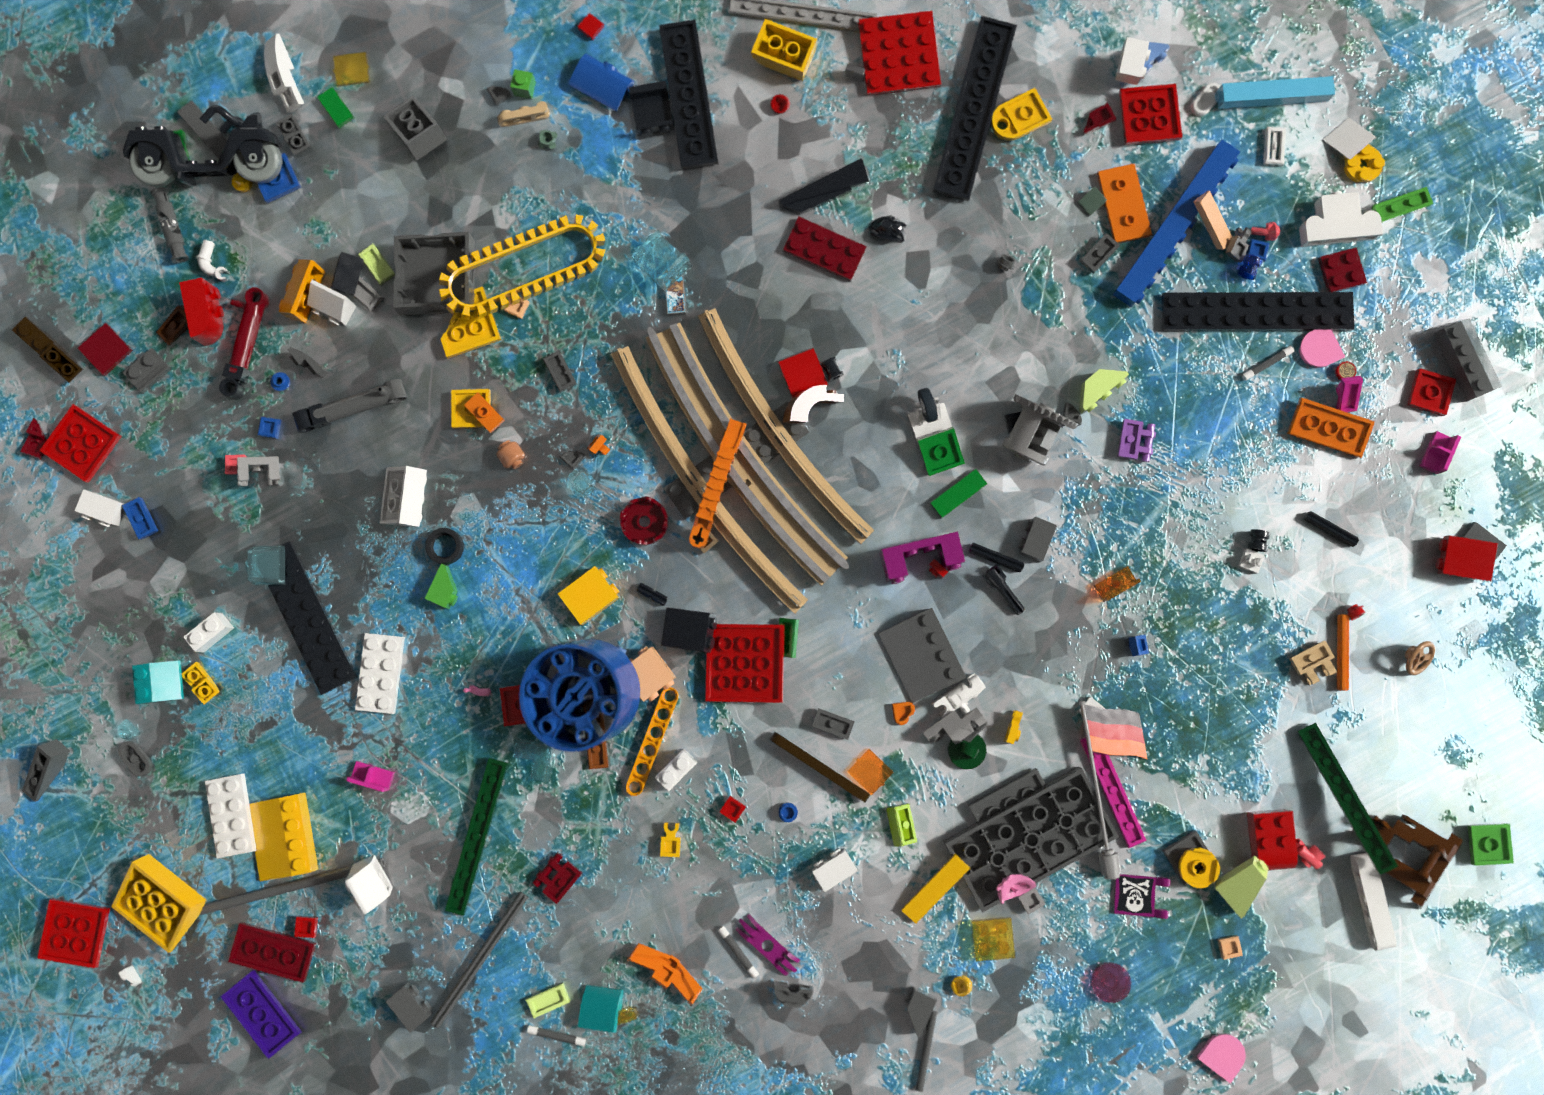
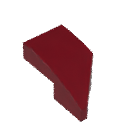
[1084,102,1117,135]
[20,418,47,460]

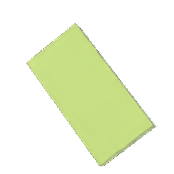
[358,244,395,285]
[526,983,570,1018]

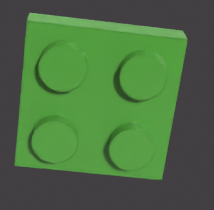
[1467,823,1514,866]

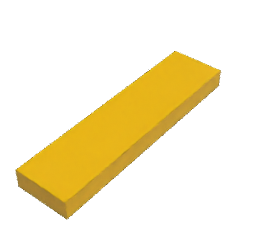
[901,854,970,924]

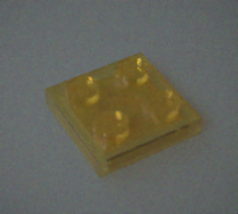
[971,917,1015,961]

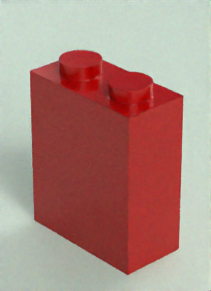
[1436,535,1498,582]

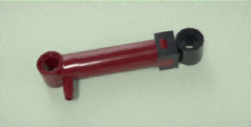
[219,287,270,400]

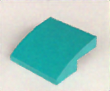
[578,984,623,1033]

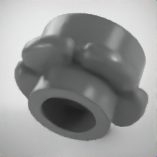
[997,255,1015,271]

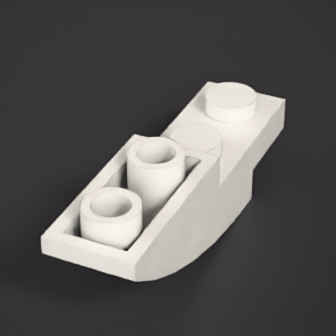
[264,34,304,112]

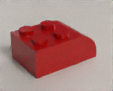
[179,277,224,346]
[1246,809,1298,871]

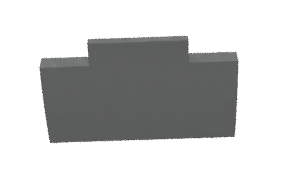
[943,766,1119,913]

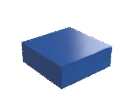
[1246,239,1270,263]
[257,417,282,439]

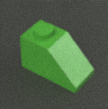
[424,564,458,609]

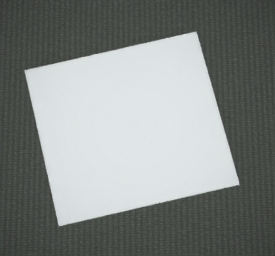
[1323,118,1376,159]

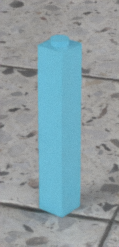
[1215,76,1335,109]

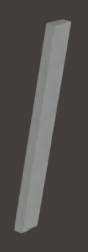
[728,0,877,32]

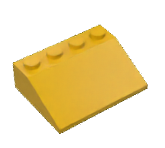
[249,793,318,881]
[111,854,206,953]

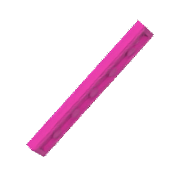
[1079,737,1147,848]

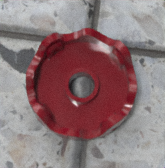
[620,496,669,546]

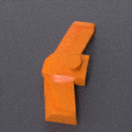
[626,943,703,1006]

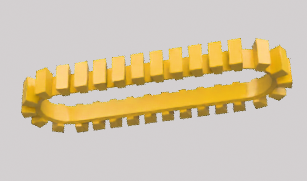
[439,215,605,320]

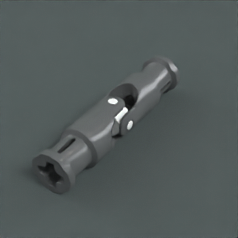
[150,187,189,263]

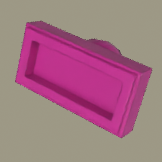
[1336,376,1363,412]

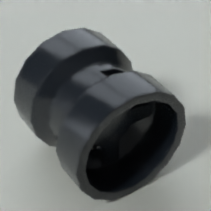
[1248,529,1270,552]

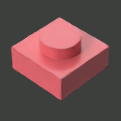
[225,455,247,475]

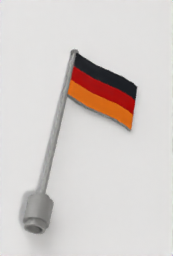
[1078,701,1147,879]

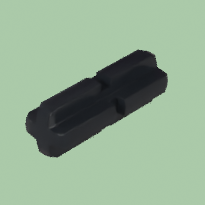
[636,583,668,606]

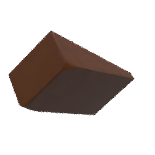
[156,305,188,346]

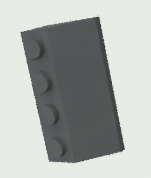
[1434,318,1502,402]

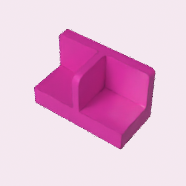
[1419,431,1461,474]
[346,761,395,792]

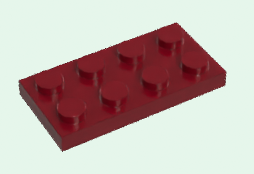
[783,216,867,282]
[228,922,316,983]

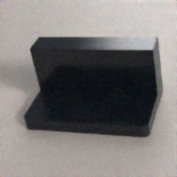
[330,252,364,295]

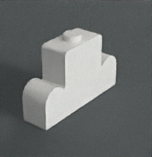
[1299,191,1383,247]

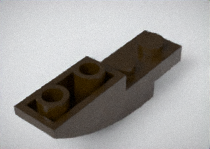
[12,317,83,383]

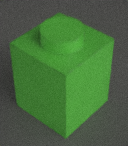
[510,69,536,99]

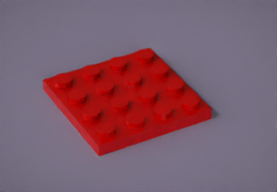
[858,10,941,96]
[705,624,785,703]

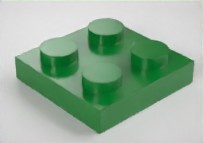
[916,427,965,476]

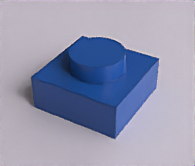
[1129,635,1149,657]

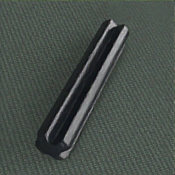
[1304,511,1359,547]
[969,543,1024,572]

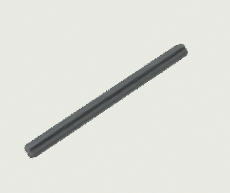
[430,892,528,1028]

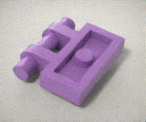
[1117,419,1156,462]

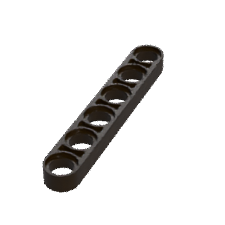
[769,732,871,803]

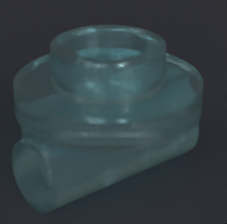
[118,719,141,741]

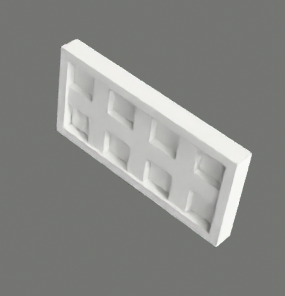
[355,633,405,714]
[205,774,257,858]

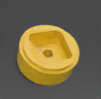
[232,173,253,193]
[951,975,972,997]

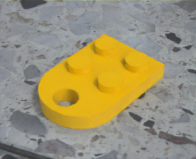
[991,88,1053,141]

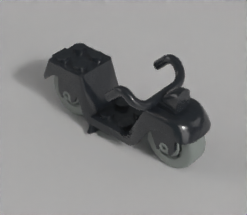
[123,105,282,187]

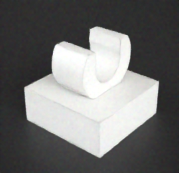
[1238,548,1265,574]

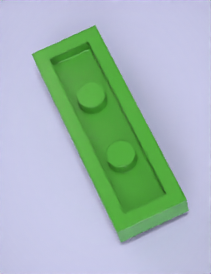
[1371,187,1434,223]

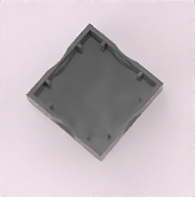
[393,232,475,316]

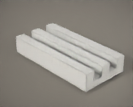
[1263,127,1286,167]

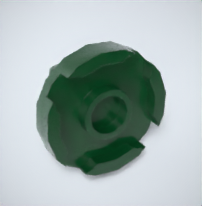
[947,735,987,770]

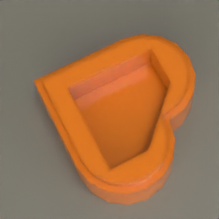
[892,702,915,725]

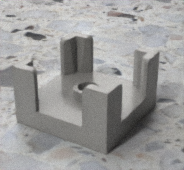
[237,456,280,487]

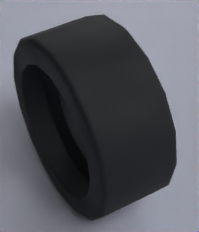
[425,528,464,565]

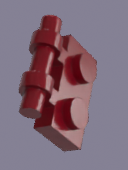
[532,852,583,904]

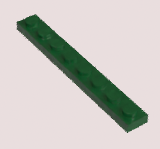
[1297,722,1399,875]
[445,758,508,916]

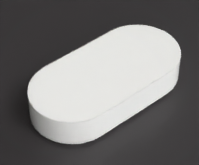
[1191,83,1220,117]

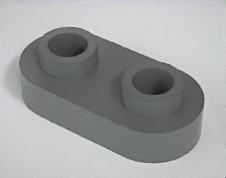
[118,741,153,776]

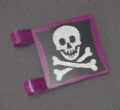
[1114,874,1171,919]

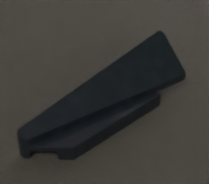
[779,158,869,215]

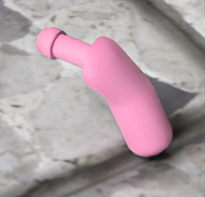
[463,685,491,696]

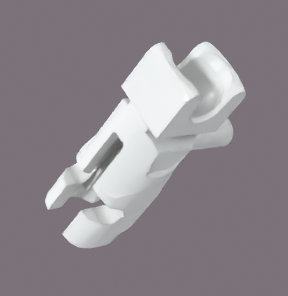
[931,673,986,719]

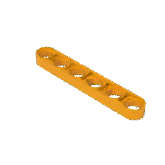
[626,687,679,796]

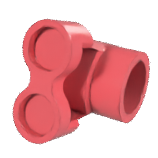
[1296,839,1326,870]

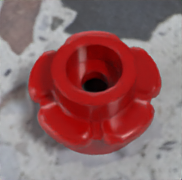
[1347,604,1366,621]

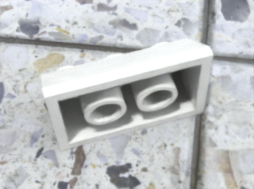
[379,466,427,527]

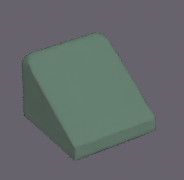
[1078,187,1107,216]

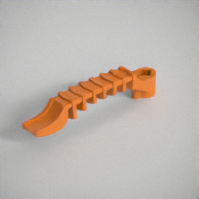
[689,418,747,549]

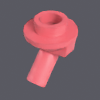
[1251,222,1280,241]

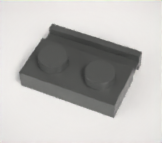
[123,348,172,394]

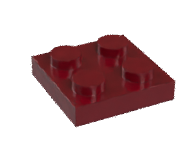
[1318,247,1367,292]

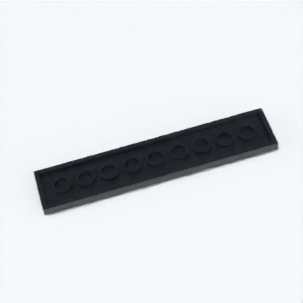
[933,15,1017,201]
[1162,292,1355,331]

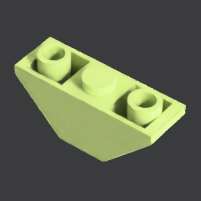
[1079,369,1129,414]

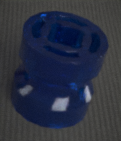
[1237,254,1263,280]

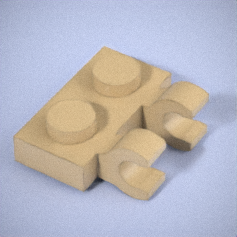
[1289,640,1337,685]

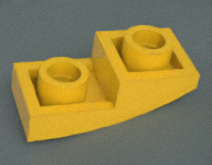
[182,662,220,704]

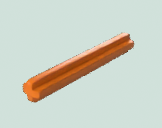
[1337,614,1349,691]

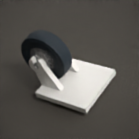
[908,388,952,450]

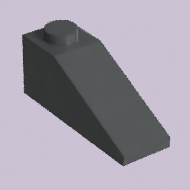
[22,739,70,802]

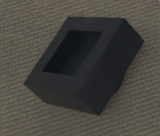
[1004,411,1022,434]

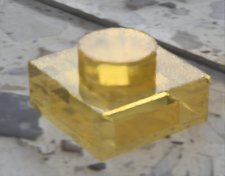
[617,1006,639,1025]

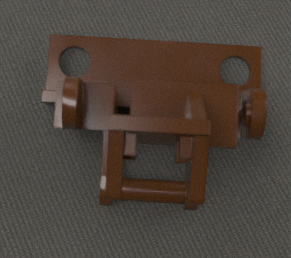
[1369,814,1463,909]

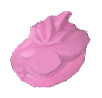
[996,874,1036,904]

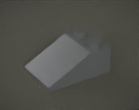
[383,96,447,160]

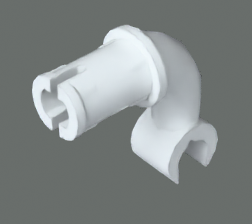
[196,240,230,282]

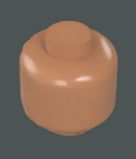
[496,440,525,469]

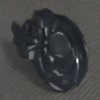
[868,215,907,242]

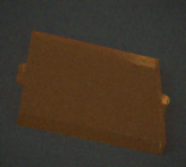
[847,749,894,795]

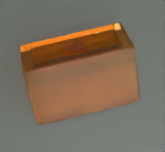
[1093,566,1141,602]

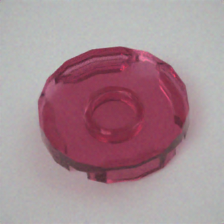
[1091,962,1131,1003]

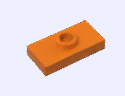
[464,392,505,433]

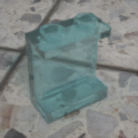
[631,230,692,291]

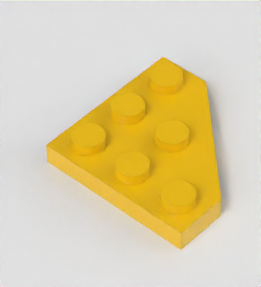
[440,286,501,359]

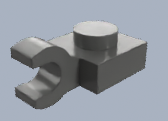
[1225,227,1251,262]

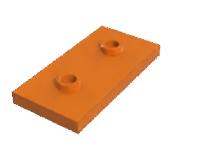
[1097,163,1152,244]
[1287,398,1375,458]

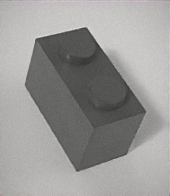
[1018,517,1057,562]
[385,982,433,1032]

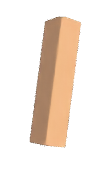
[1193,190,1232,250]

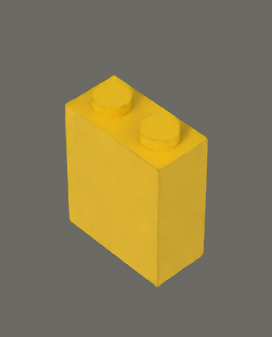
[558,566,619,625]

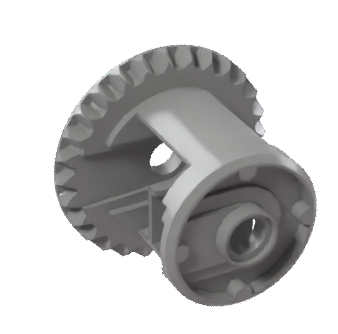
[1002,394,1078,466]

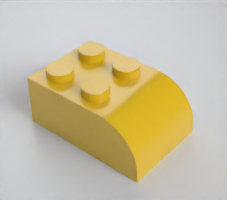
[751,19,817,81]

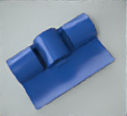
[569,54,634,111]

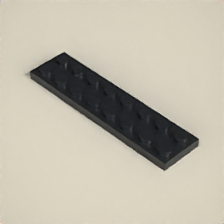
[659,19,718,170]
[255,541,358,695]

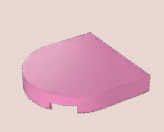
[1299,330,1345,368]
[1196,1034,1246,1083]

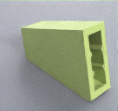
[1215,856,1268,918]

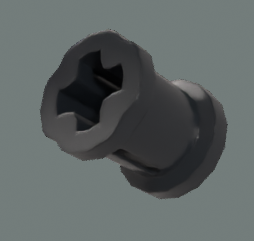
[821,357,844,382]

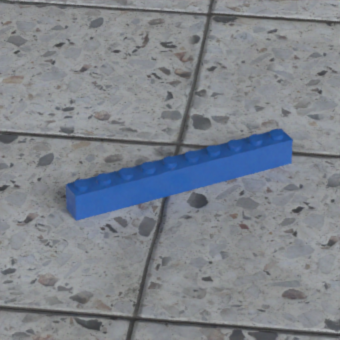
[1113,139,1240,307]

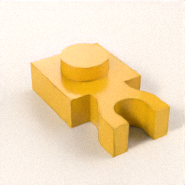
[1004,710,1023,744]
[660,822,681,857]

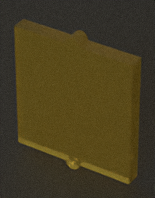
[333,52,370,87]

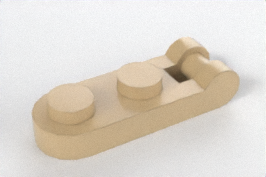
[497,101,550,127]

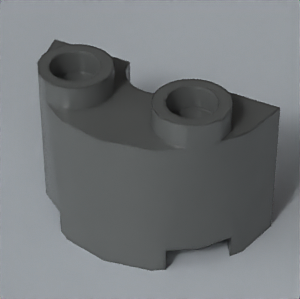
[774,981,814,1008]

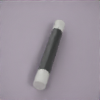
[1242,346,1294,381]
[717,926,759,978]
[527,1025,586,1047]

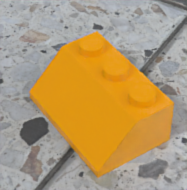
[279,259,325,324]

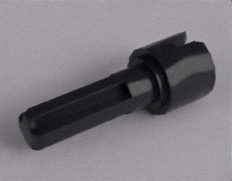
[982,565,1025,615]

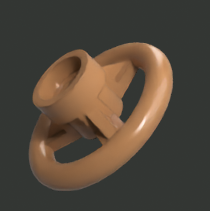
[1405,641,1435,676]

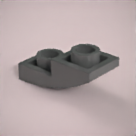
[276,114,311,155]
[287,347,328,377]

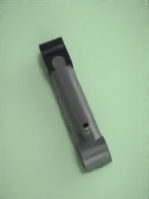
[292,379,407,433]

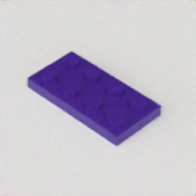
[220,970,302,1059]

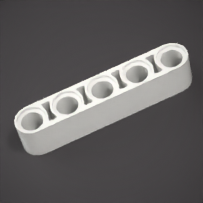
[1350,852,1397,951]

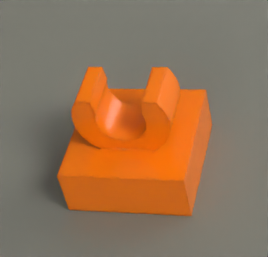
[587,434,610,455]

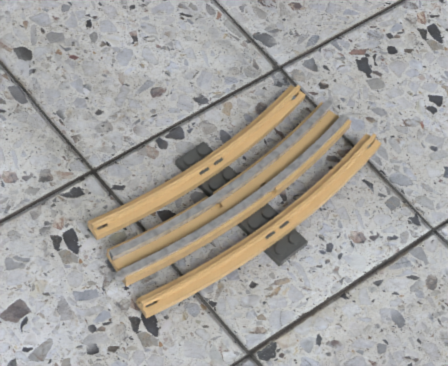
[611,308,874,614]

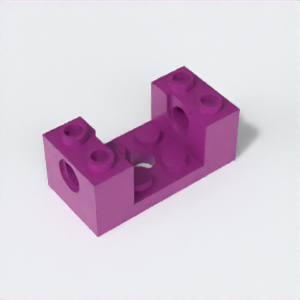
[879,531,965,585]

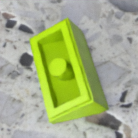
[886,803,917,847]

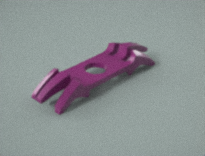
[735,913,800,976]

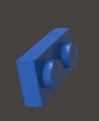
[122,497,158,540]

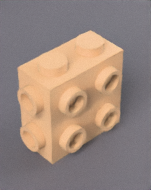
[629,646,677,702]

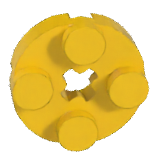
[1344,144,1385,183]
[1178,847,1220,888]

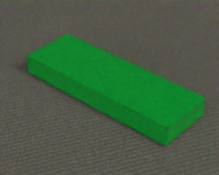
[930,469,987,519]

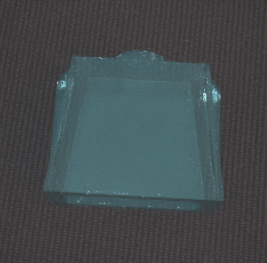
[245,545,285,585]

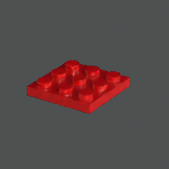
[1119,83,1183,145]
[39,404,122,483]
[37,898,110,968]

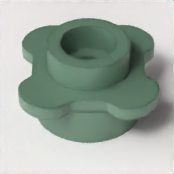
[538,130,558,150]

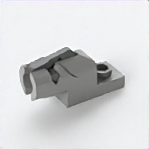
[923,707,988,744]

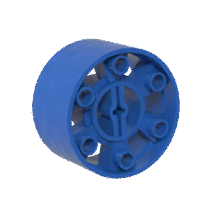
[519,639,640,752]

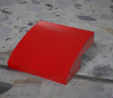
[778,348,828,398]

